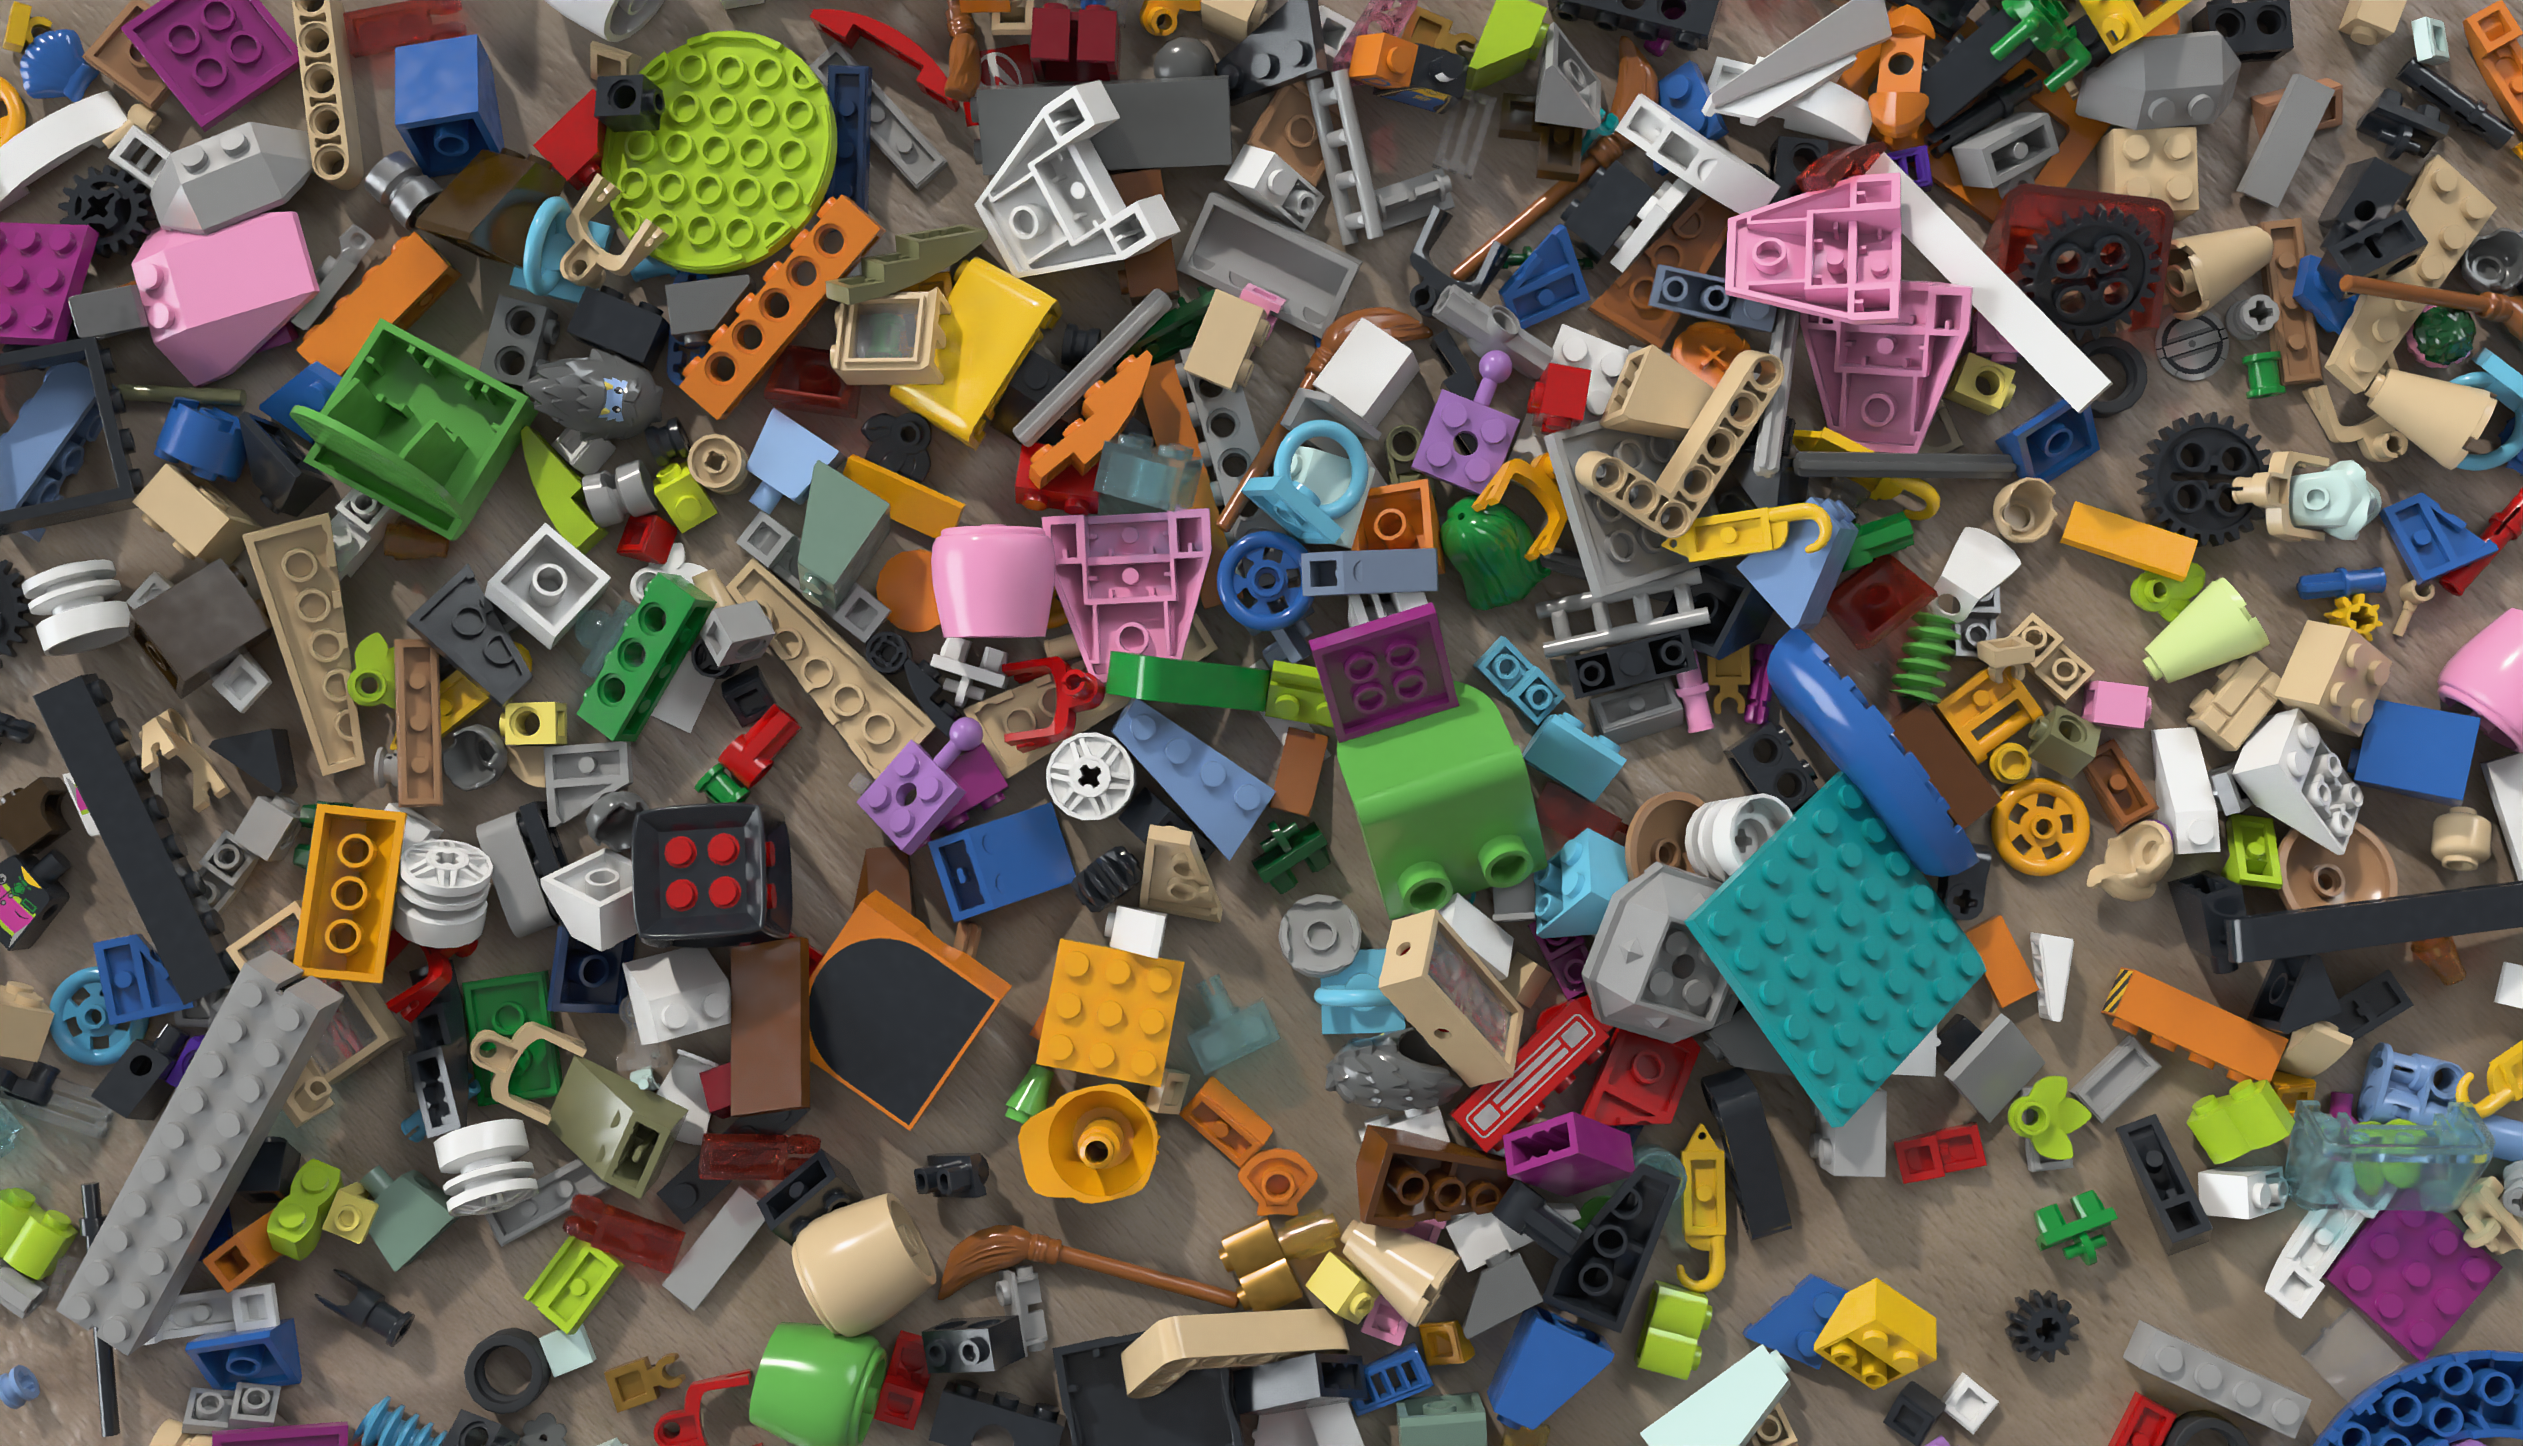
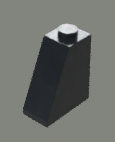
[1233,1353,1368,1415]

